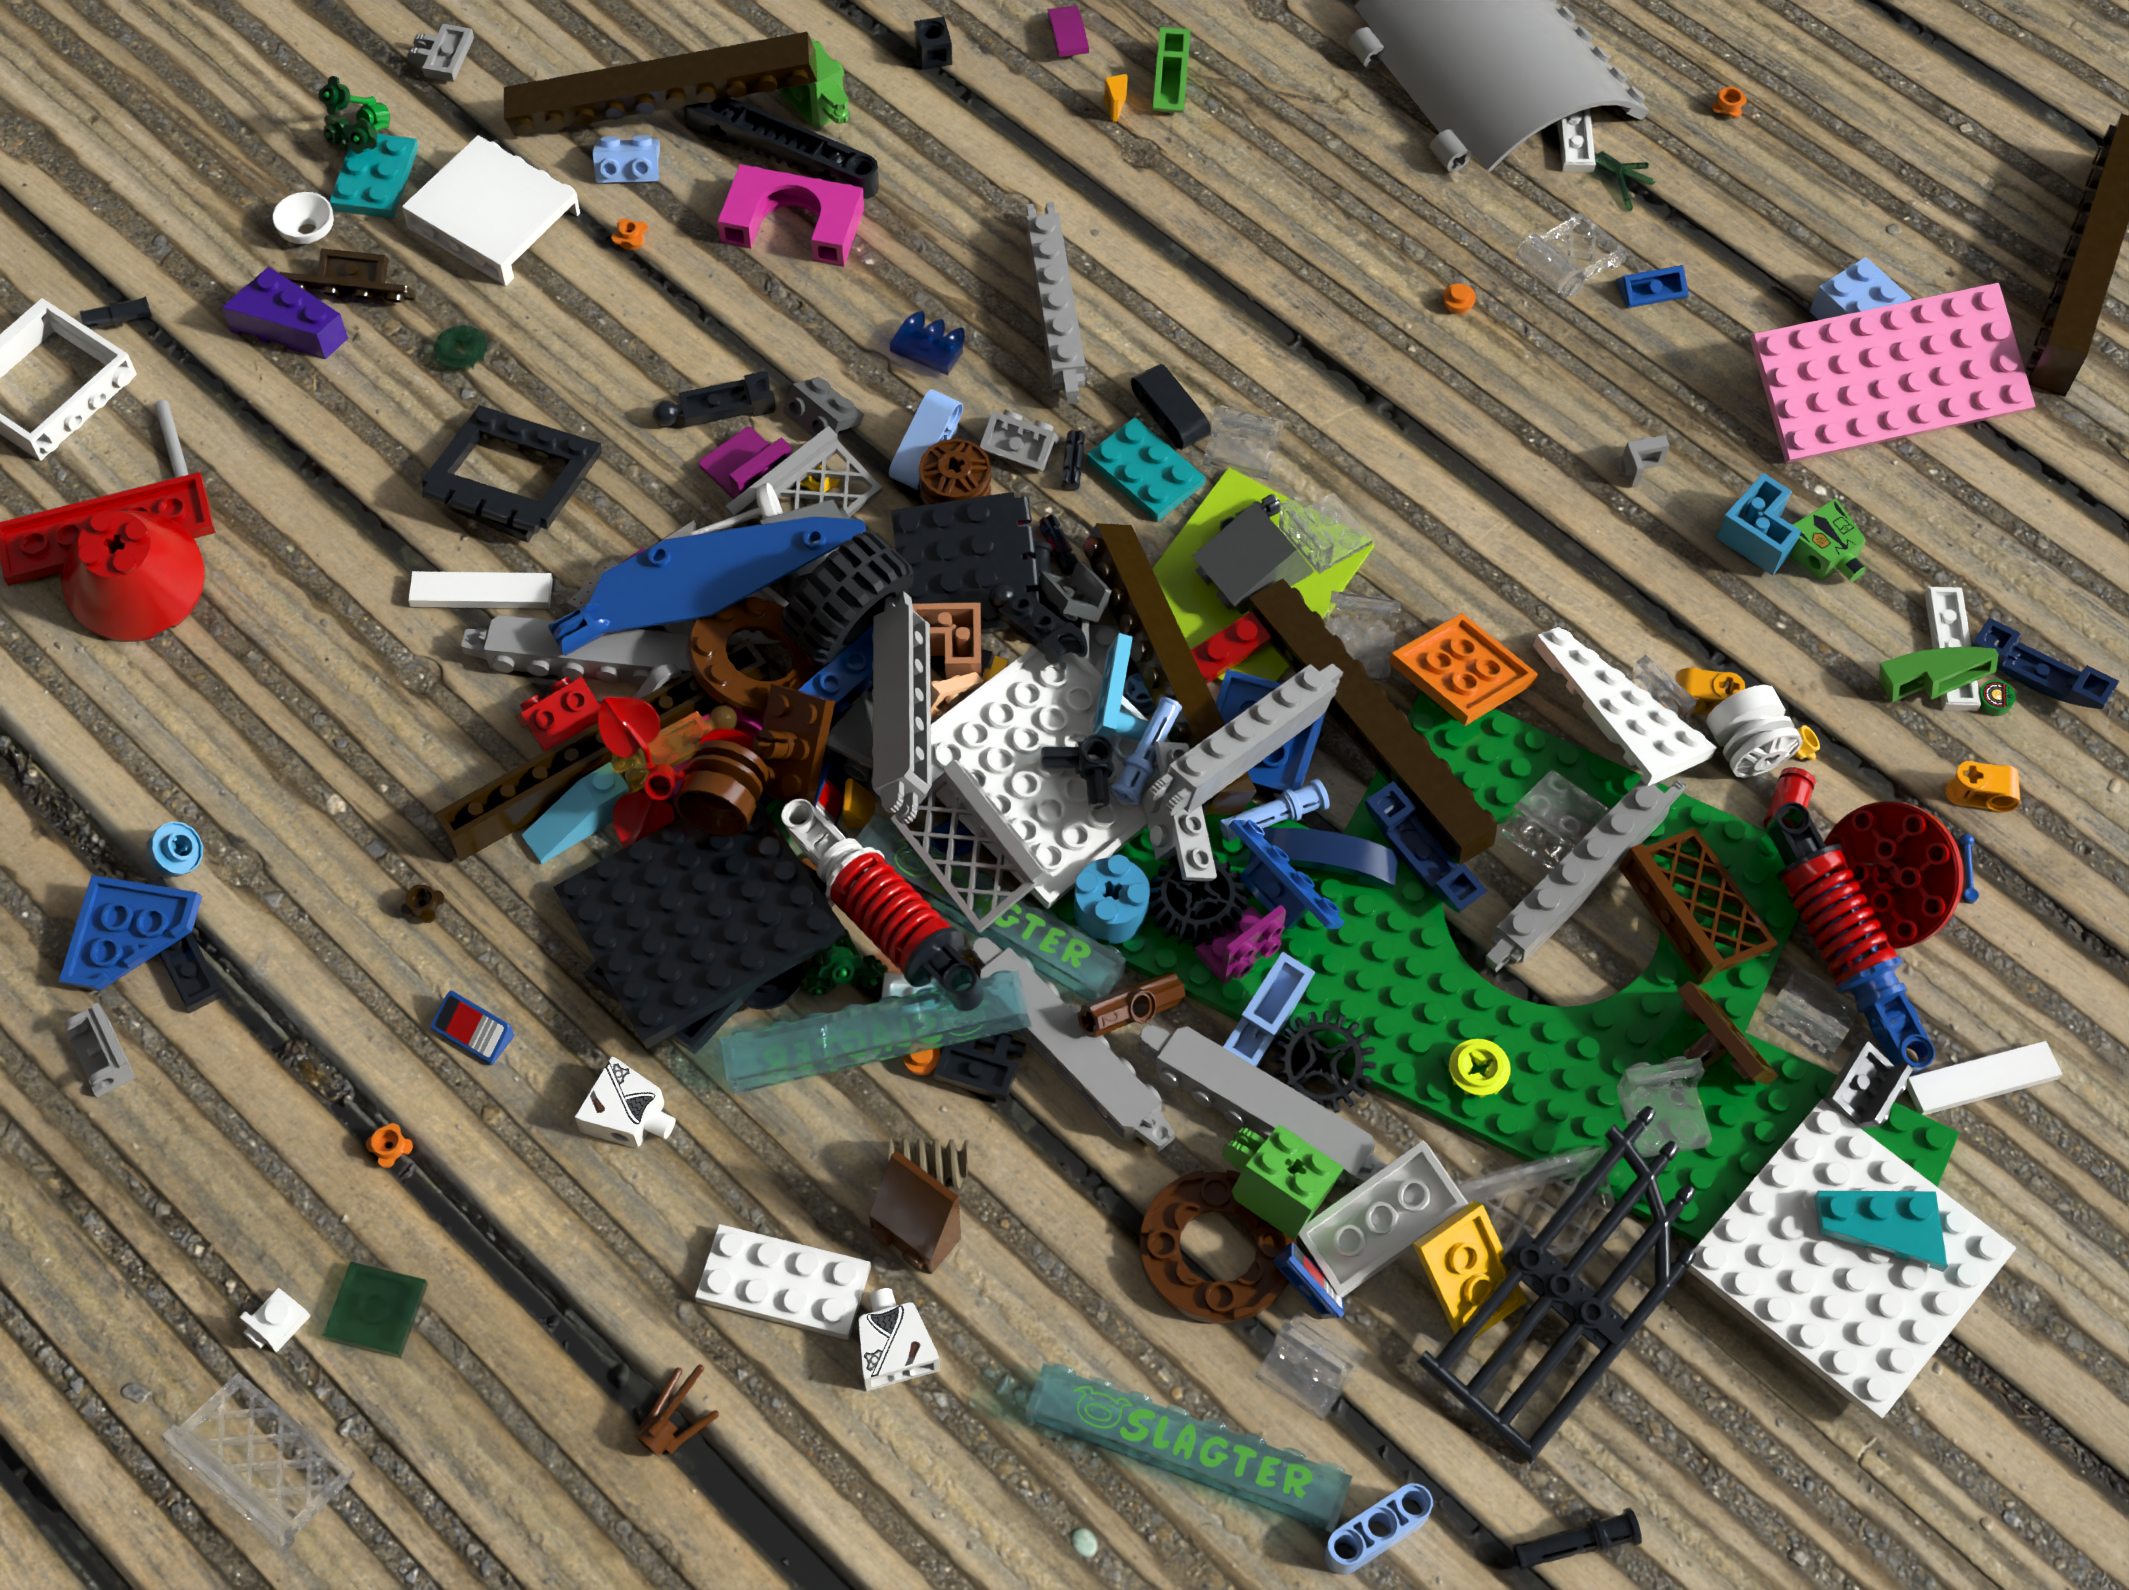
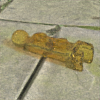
[611,705,737,792]

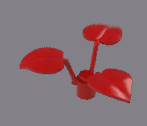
[598,696,765,849]

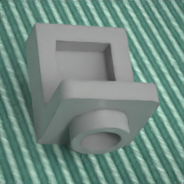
[1619,435,1670,487]

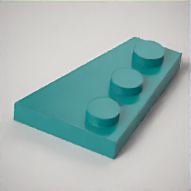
[1814,1190,1948,1272]

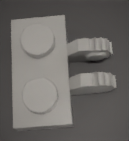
[407,24,474,82]

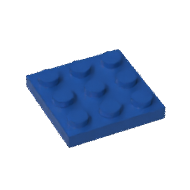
[1215,669,1328,794]

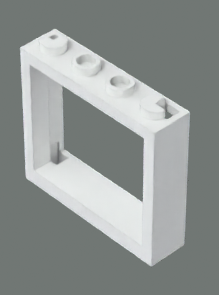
[0,298,137,461]

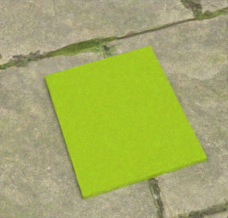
[1113,467,1375,684]

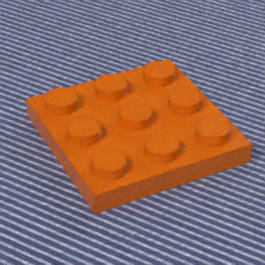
[1389,613,1538,726]

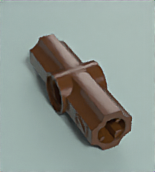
[1077,972,1186,1038]

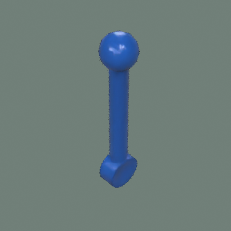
[1959,833,1979,904]

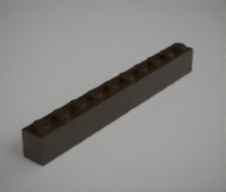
[504,32,818,136]
[1083,523,1257,815]
[1249,578,1497,866]
[434,638,770,862]

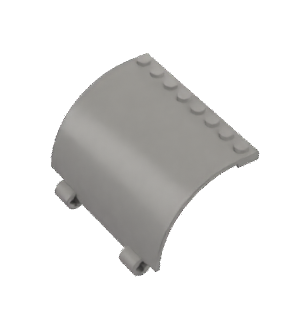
[1348,0,1650,172]

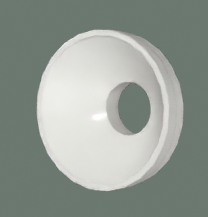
[273,192,334,244]

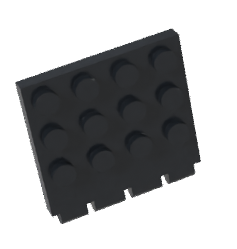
[891,492,1043,634]

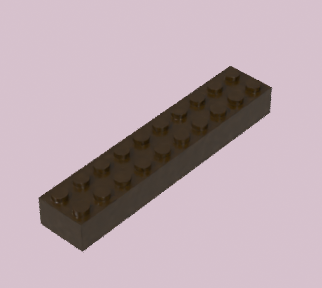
[2026,113,2129,397]

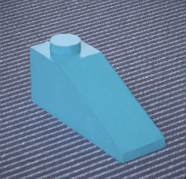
[522,762,630,864]

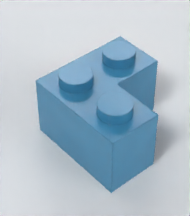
[1716,473,1801,576]

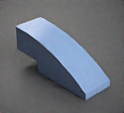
[1223,952,1315,1068]

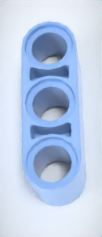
[889,389,963,491]
[1324,1483,1433,1575]

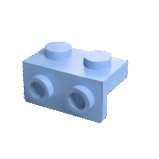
[593,135,660,183]

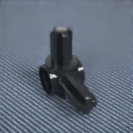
[1040,734,1114,809]

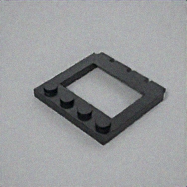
[422,405,602,534]

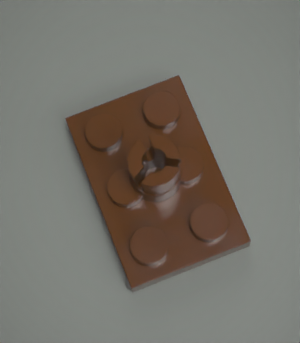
[752,684,835,806]
[1677,981,1779,1085]

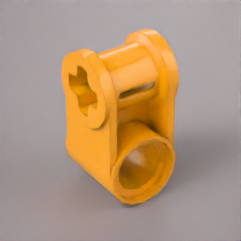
[1674,668,1746,714]
[1945,761,2020,812]

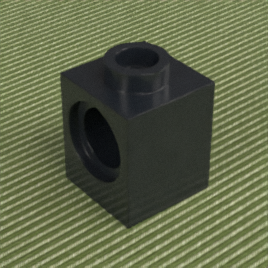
[914,16,952,70]

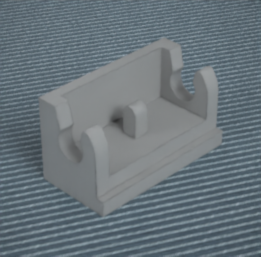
[65,1002,136,1097]

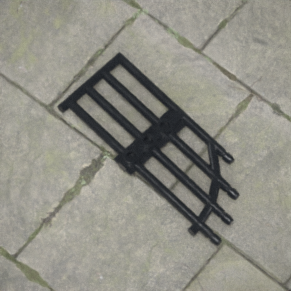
[1416,1106,1696,1464]

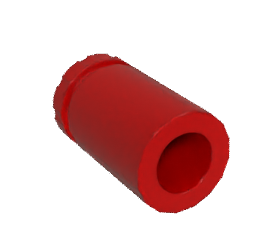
[1764,767,1816,829]

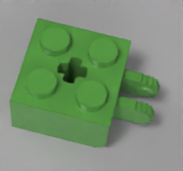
[779,37,850,127]
[1222,1124,1344,1240]

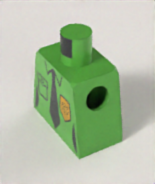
[1790,498,1866,582]

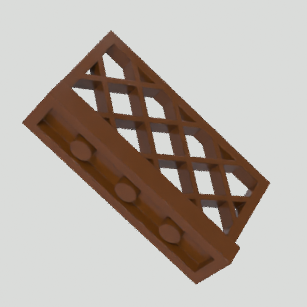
[1619,827,1778,985]

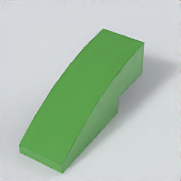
[1153,27,1191,113]
[1879,647,1999,703]

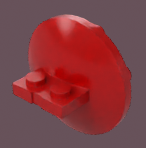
[1824,801,1963,949]

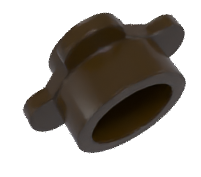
[401,884,445,923]

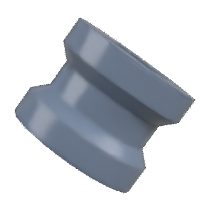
[1124,672,1156,717]

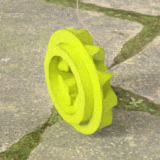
[1448,1039,1510,1099]

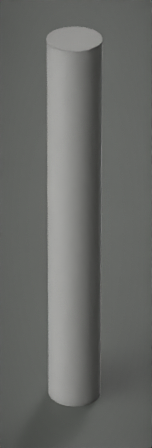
[155,400,189,478]

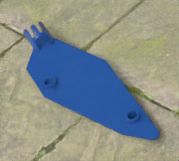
[548,516,866,656]

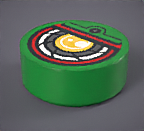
[1979,680,2016,716]

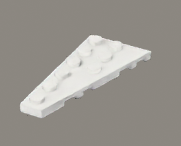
[1533,627,1717,787]

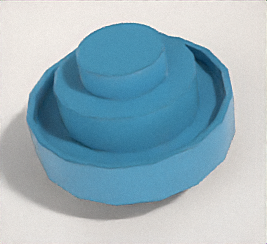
[147,821,203,877]

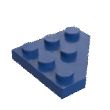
[59,875,202,991]

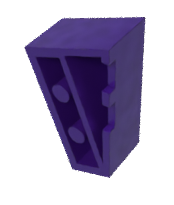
[221,266,348,359]

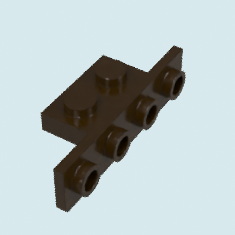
[279,248,416,303]

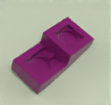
[1047,5,1089,57]

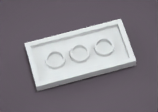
[1299,1140,1468,1298]
[695,1224,871,1340]

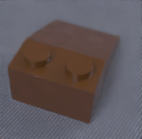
[869,1150,961,1274]

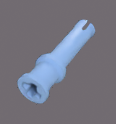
[1109,697,1182,805]
[1219,779,1330,842]

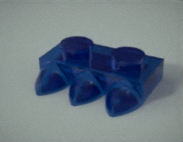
[889,311,965,375]

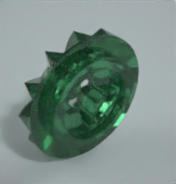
[434,325,488,372]

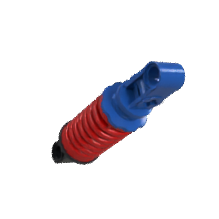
[1767,802,1935,1077]

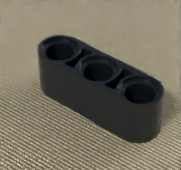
[1130,363,1211,450]

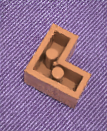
[913,603,982,680]

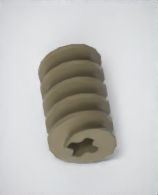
[888,1137,969,1189]

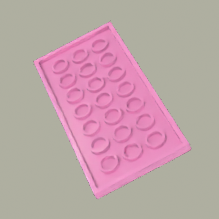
[1750,283,2036,463]

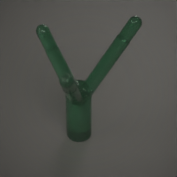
[1596,151,1655,211]

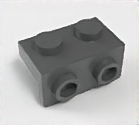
[783,377,865,437]
[1039,561,1111,622]
[1823,1041,1913,1129]

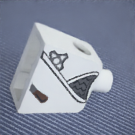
[575,1056,675,1148]
[859,1288,940,1391]

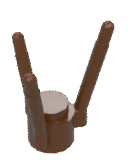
[635,1364,719,1457]

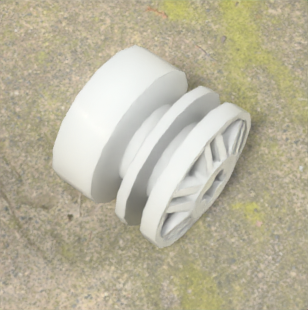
[1706,685,1803,778]

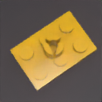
[1413,1201,1527,1342]

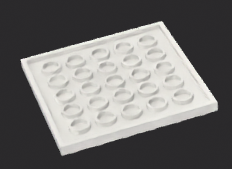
[931,647,1170,909]
[1686,1099,2017,1423]

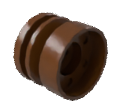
[919,438,991,506]
[674,740,769,837]

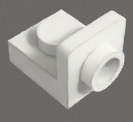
[239,1288,310,1353]

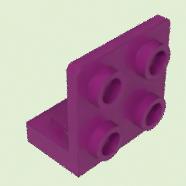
[699,426,791,499]
[1195,905,1286,985]

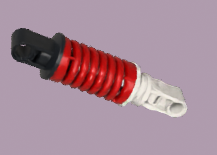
[781,799,984,1011]

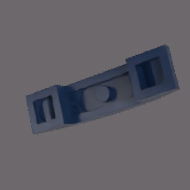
[1972,618,2120,709]
[1364,781,1488,913]
[1248,828,1398,888]

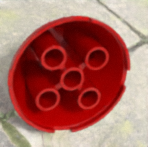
[61,511,205,642]

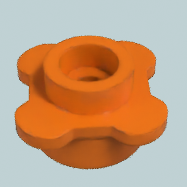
[1712,87,1747,118]
[612,218,648,250]
[366,1123,413,1168]

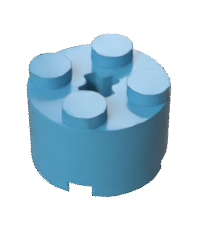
[1074,855,1150,944]

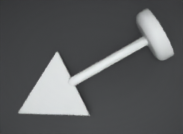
[659,483,783,543]

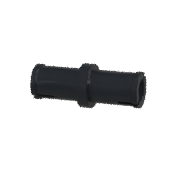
[80,296,152,330]

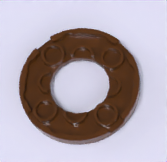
[687,597,825,719]
[1139,1170,1296,1324]

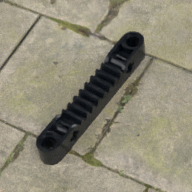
[683,98,879,199]

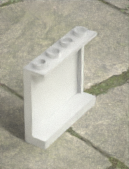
[402,135,580,286]

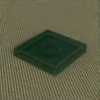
[322,1262,428,1359]

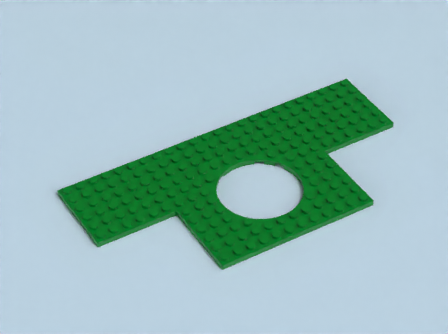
[1043,691,1960,1245]

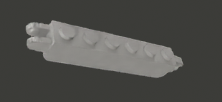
[1026,202,1086,404]
[872,591,932,825]
[461,615,691,686]
[1147,664,1343,816]
[1485,779,1687,972]
[972,936,1175,1152]
[1139,1024,1388,1190]

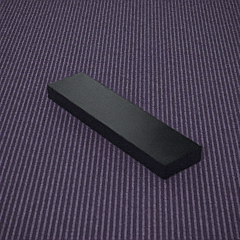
[147,876,224,1013]

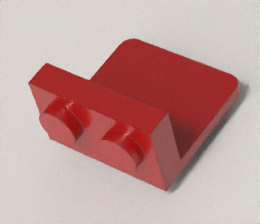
[515,676,600,752]

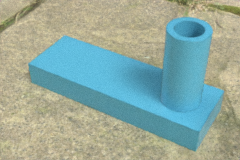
[1092,633,1150,741]

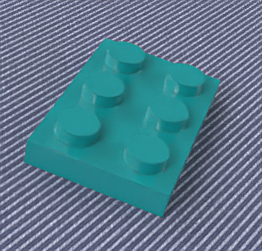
[329,134,419,219]
[1087,417,1206,522]

